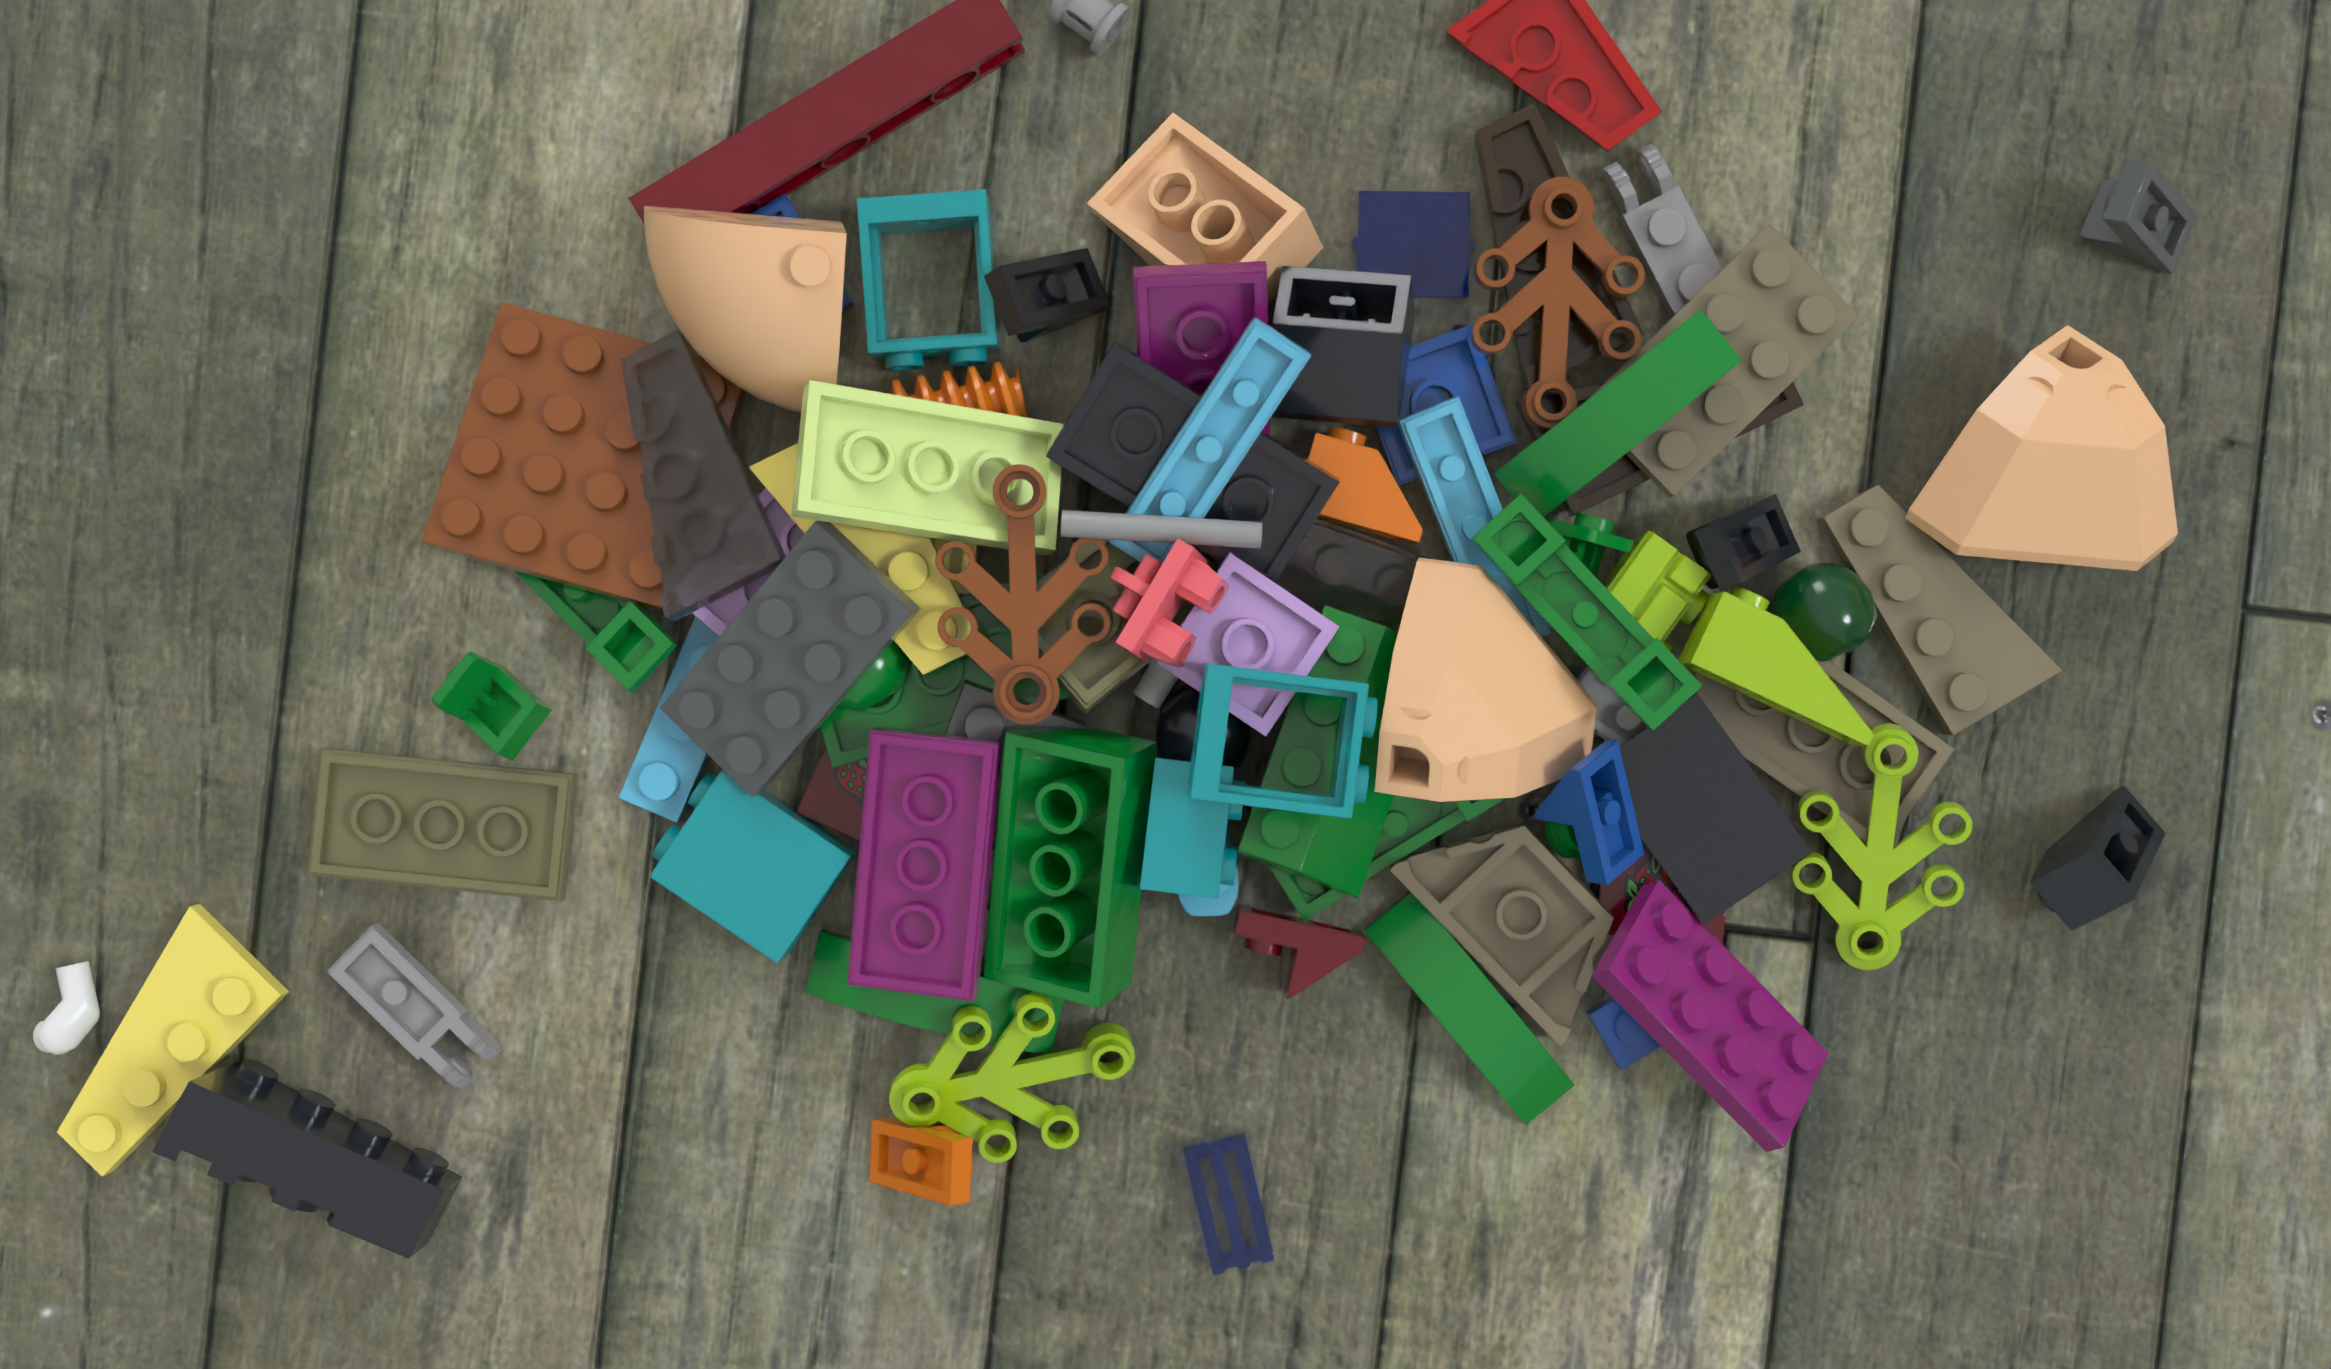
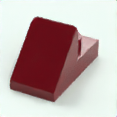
[1233,904,1366,999]

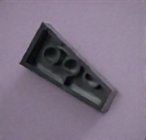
[152,1060,462,1259]

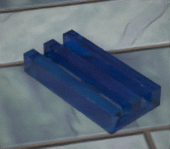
[1183,1133,1275,1275]

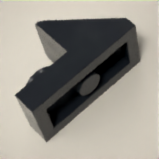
[984,248,1111,342]
[1686,494,1801,591]

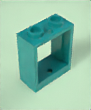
[857,189,1001,371]
[1187,663,1377,819]

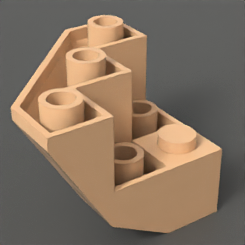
[1905,325,2178,571]
[1374,557,1598,802]

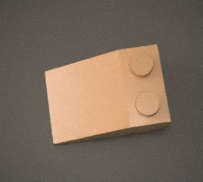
[1086,113,1324,306]

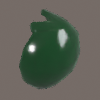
[1772,562,1878,662]

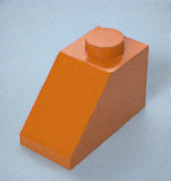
[1306,427,1423,546]

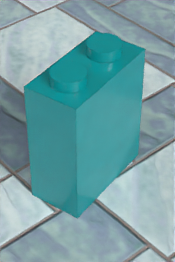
[649,769,858,963]

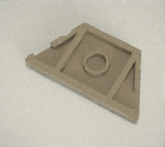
[1390,822,1614,1047]

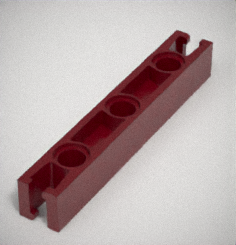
[628,0,1025,223]

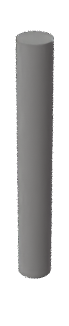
[1061,510,1262,549]

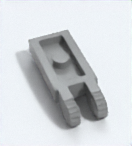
[1602,144,1722,319]
[327,923,502,1090]

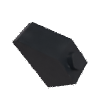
[2030,786,2166,931]

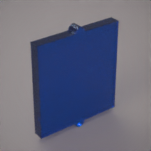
[1351,191,1476,299]

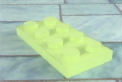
[791,380,1064,556]

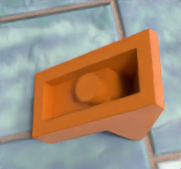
[869,1118,973,1206]

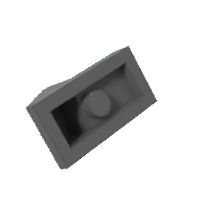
[2081,159,2196,274]

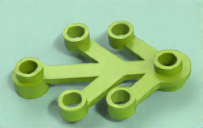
[1790,723,1973,970]
[889,992,1135,1163]

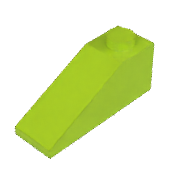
[1678,586,1874,746]

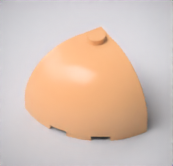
[644,206,847,413]

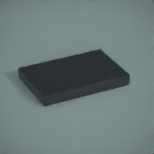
[1619,692,1812,925]

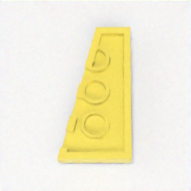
[749,443,971,675]
[57,904,289,1177]

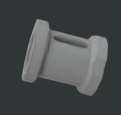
[1047,0,1131,57]

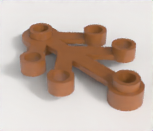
[1470,177,1645,431]
[935,464,1111,725]

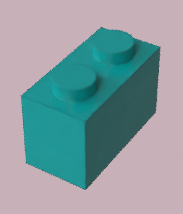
[1140,758,1245,899]

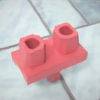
[1109,539,1229,668]

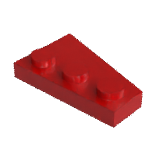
[1446,0,1662,153]

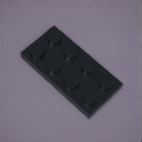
[1046,341,1340,583]

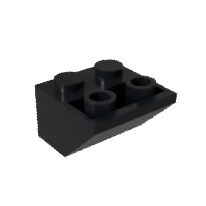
[1271,266,1415,428]

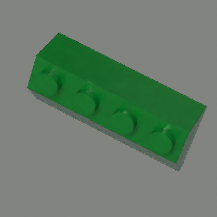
[1237,605,1398,899]
[984,729,1157,1009]

